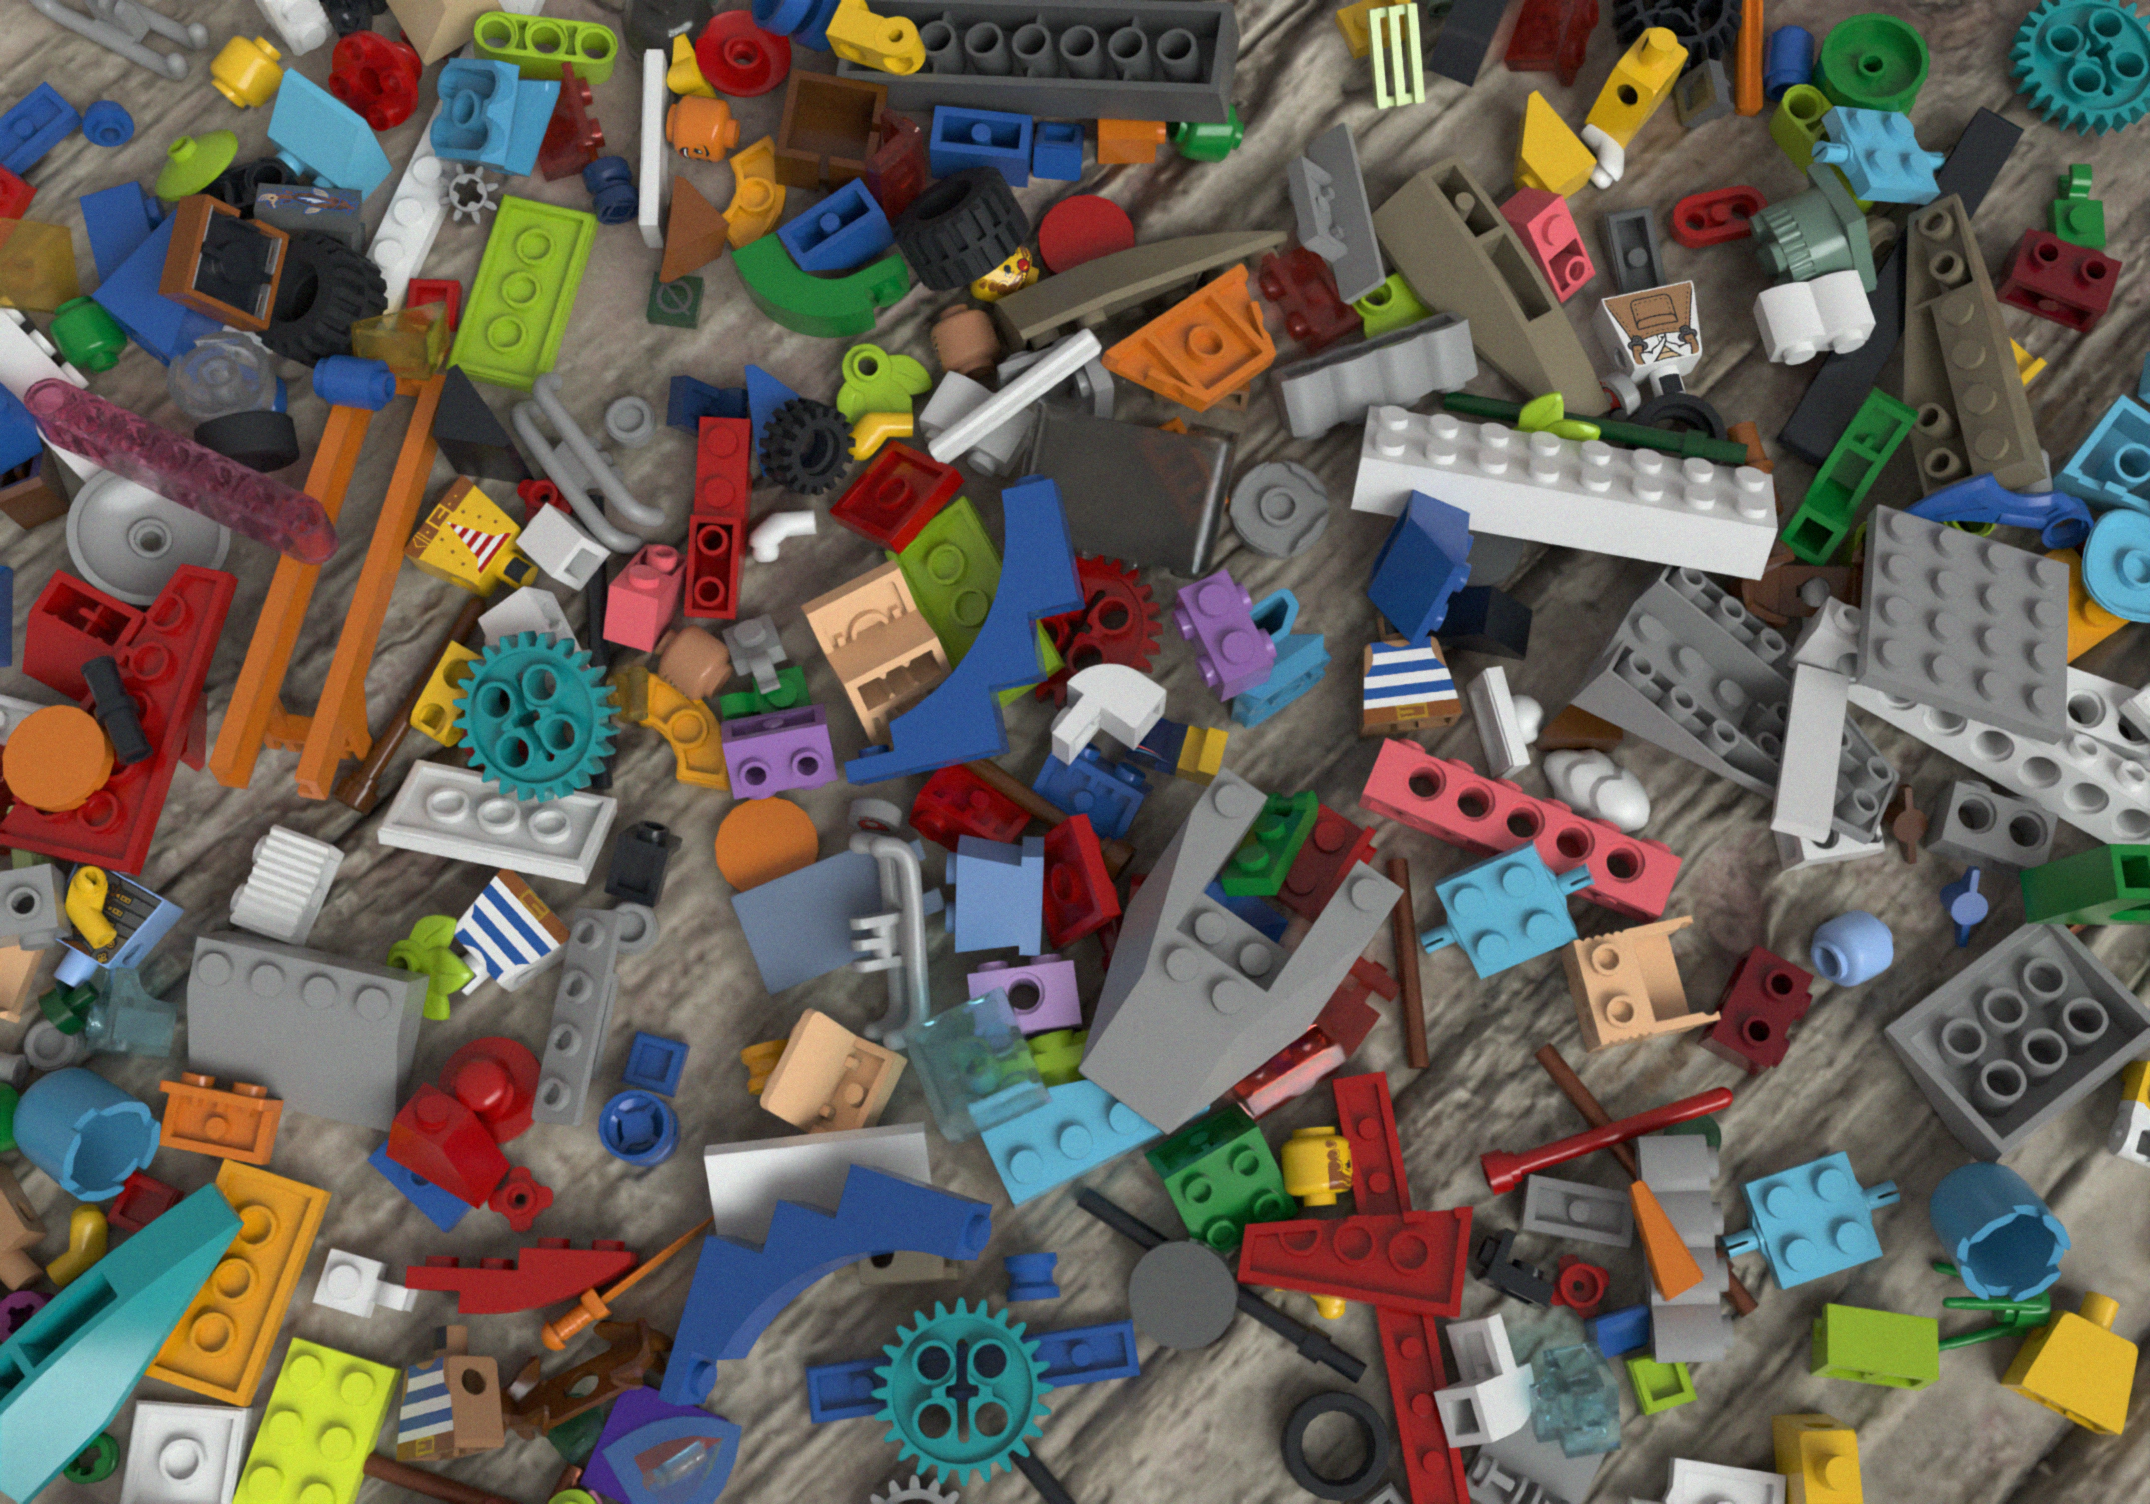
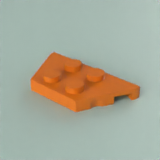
[1100,263,1277,413]

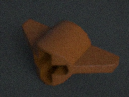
[1880,783,1928,865]

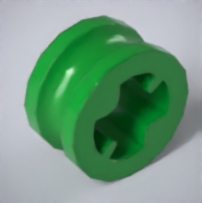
[62,1432,120,1484]

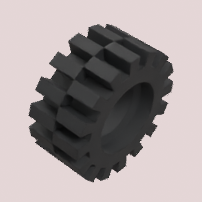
[759,397,856,496]

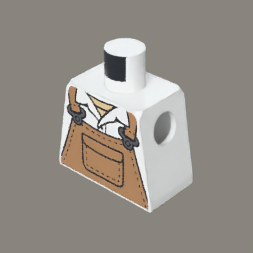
[1591,280,1702,398]

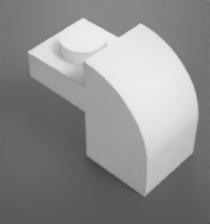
[1050,664,1167,765]
[1434,1313,1534,1448]

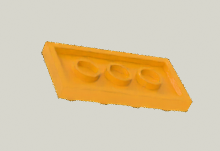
[144,1158,332,1407]

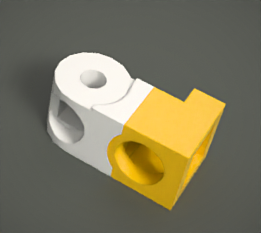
[2108,1061,2150,1168]

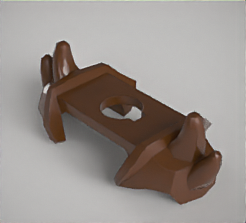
[1722,539,1865,628]
[499,1317,674,1441]

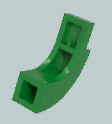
[731,232,911,338]
[1778,387,1919,567]

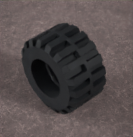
[892,166,1030,291]
[254,233,388,369]

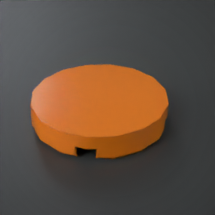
[2,704,114,812]
[715,796,820,893]

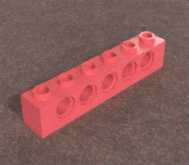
[1358,738,1683,925]

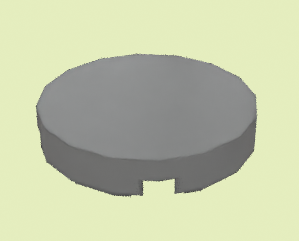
[1229,461,1329,560]

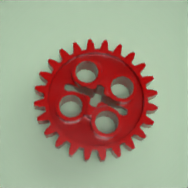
[1035,547,1163,711]

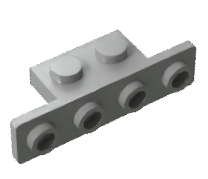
[1286,122,1386,305]
[531,908,624,1127]

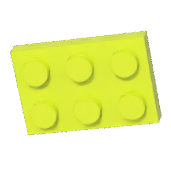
[232,1337,402,1504]

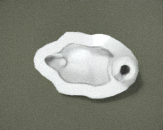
[1543,749,1650,833]

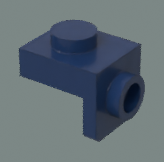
[666,375,748,438]

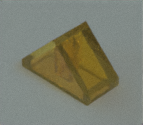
[351,301,451,381]

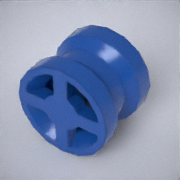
[1003,1252,1060,1302]

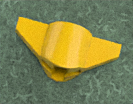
[666,33,717,98]

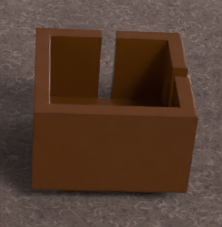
[774,68,889,196]

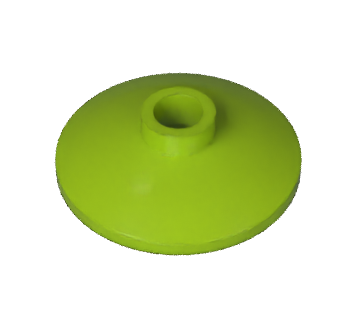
[155,129,239,202]

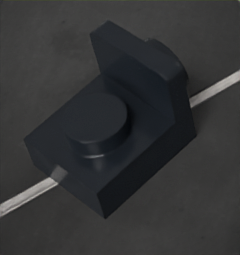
[604,821,683,908]
[1475,1228,1555,1310]

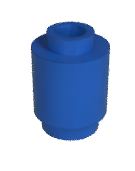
[1763,25,1815,102]
[313,354,396,411]

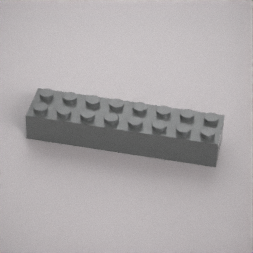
[836,0,1240,124]

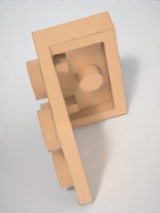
[760,1008,908,1134]

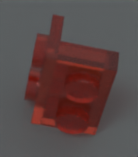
[1504,0,1599,87]
[538,61,606,182]
[865,108,927,221]
[1258,246,1362,354]
[1230,1024,1347,1123]

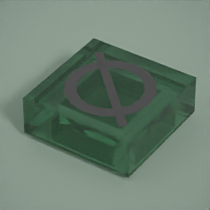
[646,272,705,329]

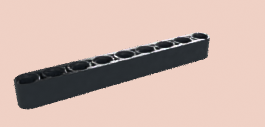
[1774,106,2024,469]

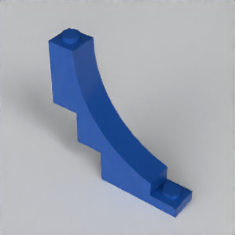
[844,474,1086,786]
[658,1164,993,1406]

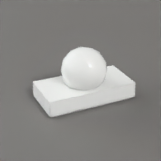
[1466,666,1546,779]

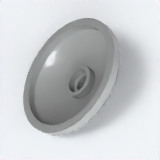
[66,459,231,608]

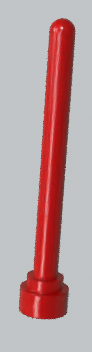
[1479,1087,1733,1196]

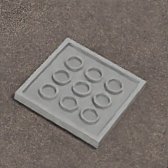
[1856,504,2069,745]

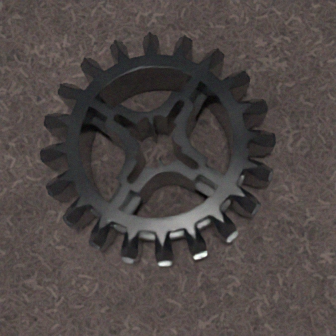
[1611,0,1743,78]

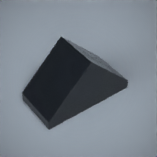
[1426,585,1533,661]

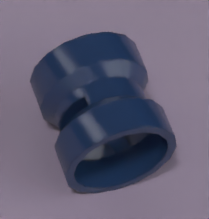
[581,156,639,225]

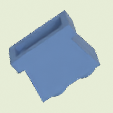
[945,834,1045,956]

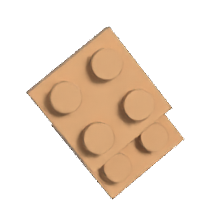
[801,559,953,752]

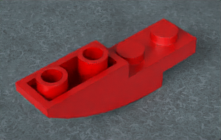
[684,416,753,620]
[405,1238,640,1315]

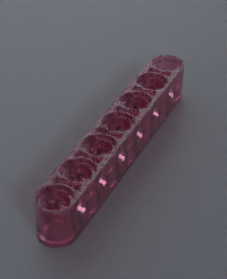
[24,378,340,565]

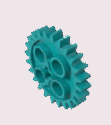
[2008,0,2150,137]
[453,630,621,803]
[871,1297,1054,1486]

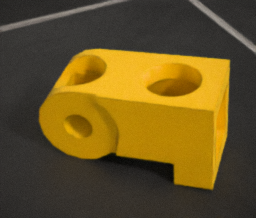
[825,0,926,76]
[410,640,486,747]

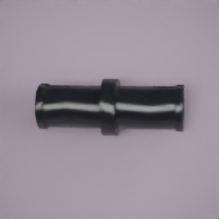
[80,656,154,765]

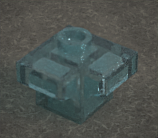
[85,967,179,1060]
[1529,1341,1621,1459]

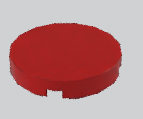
[1038,194,1135,277]

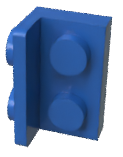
[1032,741,1154,840]

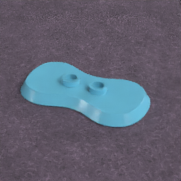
[2081,509,2150,623]

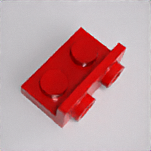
[908,764,1034,853]
[1270,803,1378,924]

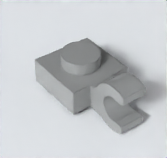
[722,613,787,694]

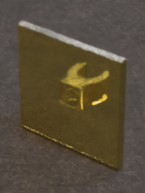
[0,217,80,314]

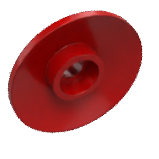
[695,10,792,98]

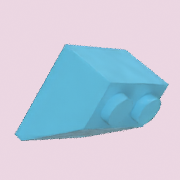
[267,67,393,203]

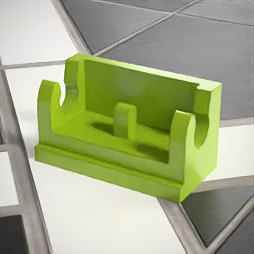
[1810,1303,1939,1391]

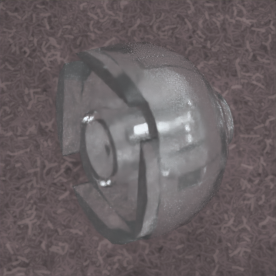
[166,331,278,427]

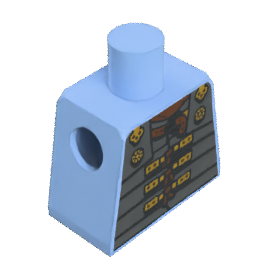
[53,863,185,988]

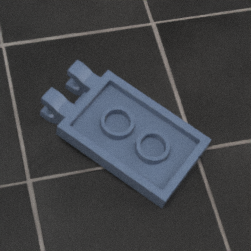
[730,838,946,996]

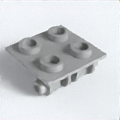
[1465,1404,1608,1504]

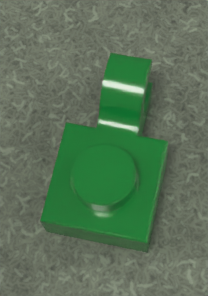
[2046,164,2106,251]
[719,665,812,721]

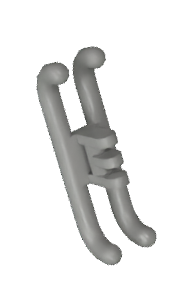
[28,0,210,81]
[510,372,665,554]
[849,832,930,1050]

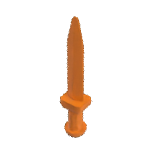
[540,1215,714,1351]

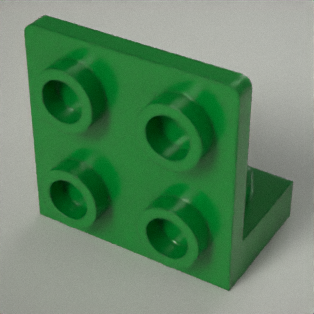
[1144,1102,1298,1256]

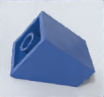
[91,209,225,395]

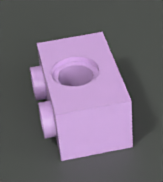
[967,954,1082,1045]

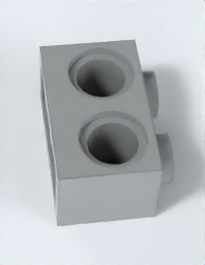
[1923,780,2059,882]

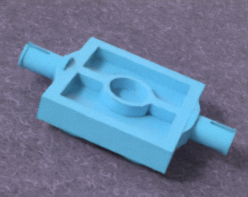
[1811,106,1945,205]
[1420,839,1595,979]
[1719,1151,1900,1290]

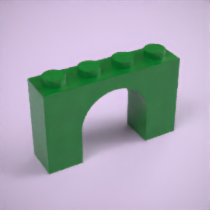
[2019,844,2150,925]

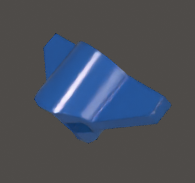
[1939,866,1988,948]

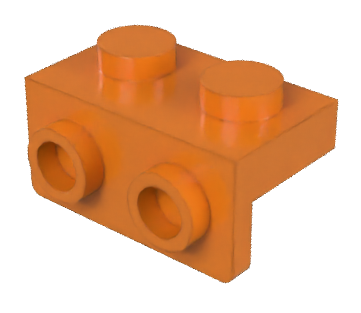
[158,1071,284,1165]

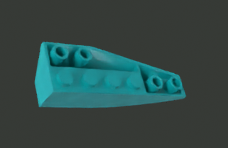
[0,1182,244,1504]

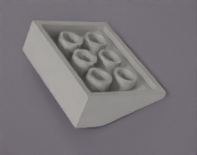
[1883,922,2150,1164]
[187,930,430,1132]

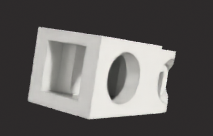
[1773,824,1886,872]

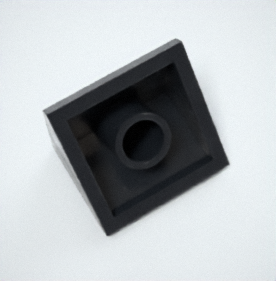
[432,364,534,484]

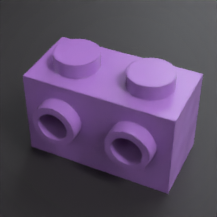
[1171,569,1277,702]
[721,703,838,800]

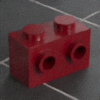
[1994,228,2123,334]
[1697,945,1814,1075]

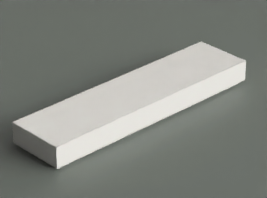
[638,49,670,248]
[1770,663,1850,843]

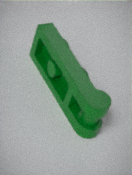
[1221,790,1319,897]

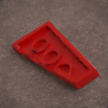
[1237,1206,1473,1320]

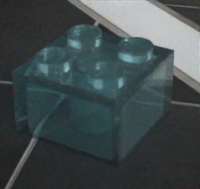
[900,986,1053,1146]

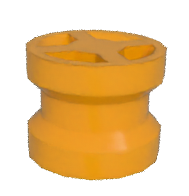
[740,1039,789,1095]

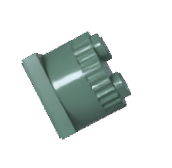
[1747,162,1877,293]

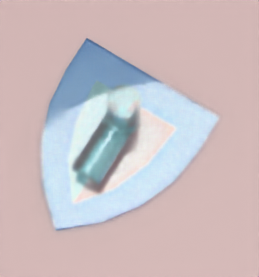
[602,1416,742,1504]

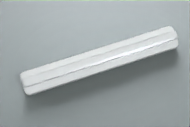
[928,328,1102,464]

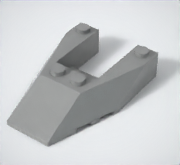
[1078,766,1404,1136]

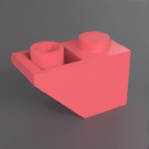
[1498,186,1596,303]
[603,543,688,653]

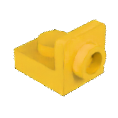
[1335,0,1411,60]

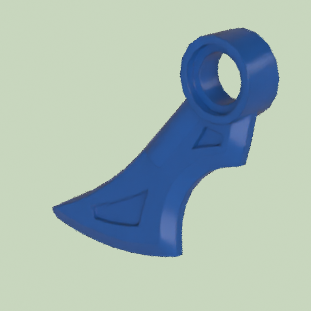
[1902,472,2094,549]

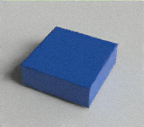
[621,1031,690,1098]

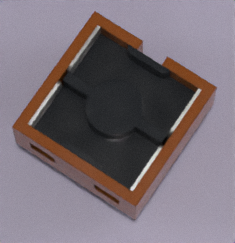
[157,194,290,332]

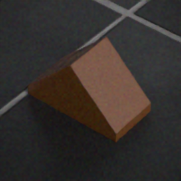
[659,175,730,283]

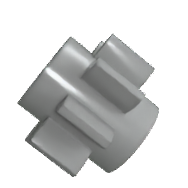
[438,163,499,225]

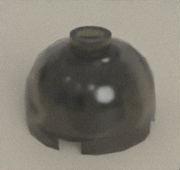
[621,0,715,69]

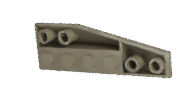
[1371,153,1611,417]
[1903,193,2048,498]
[993,230,1288,355]

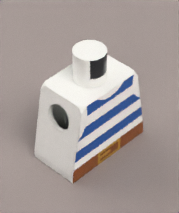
[454,868,571,996]

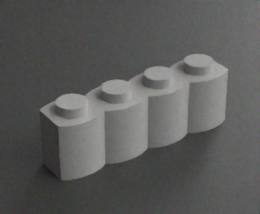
[1270,311,1478,440]
[1634,1134,1734,1363]

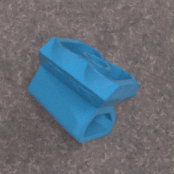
[430,58,561,177]
[1230,588,1332,729]

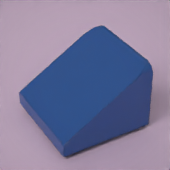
[1033,121,1085,181]
[1583,1303,1650,1360]

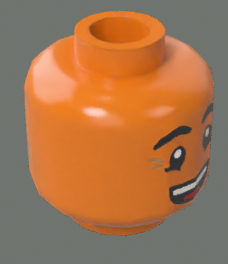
[666,94,740,163]

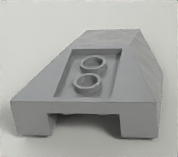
[1570,564,1900,845]

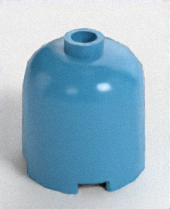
[13,1067,161,1201]
[1929,1161,2071,1302]

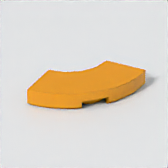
[722,134,787,251]
[637,672,731,791]

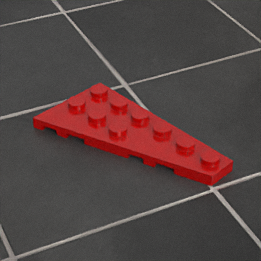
[0,563,239,877]

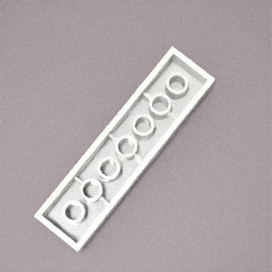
[1351,405,1778,580]

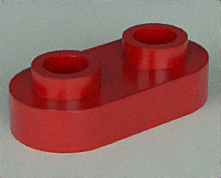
[1668,185,1768,248]

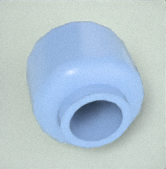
[1811,910,1894,987]

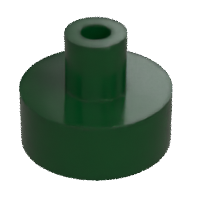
[38,980,100,1036]

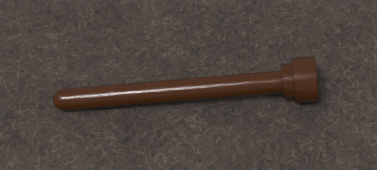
[331,597,487,816]
[960,758,1137,884]

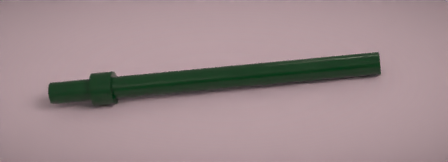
[1444,392,1748,465]

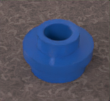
[82,100,134,147]

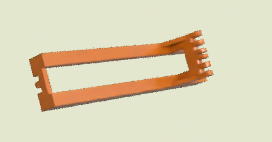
[208,369,446,800]

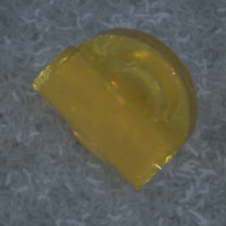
[606,666,648,724]

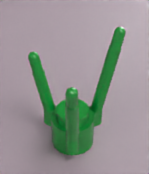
[1933,1262,2051,1352]

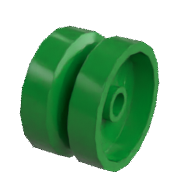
[1810,13,1930,118]

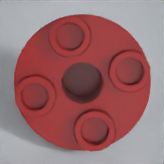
[328,30,422,132]
[437,1037,542,1146]

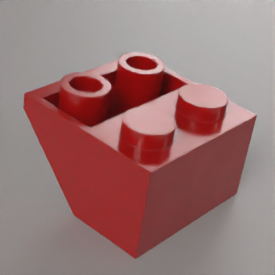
[22,569,147,703]

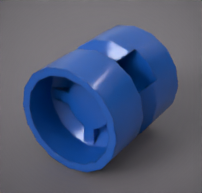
[598,1090,681,1167]

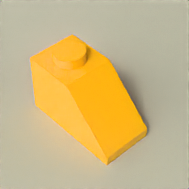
[1512,90,1597,200]

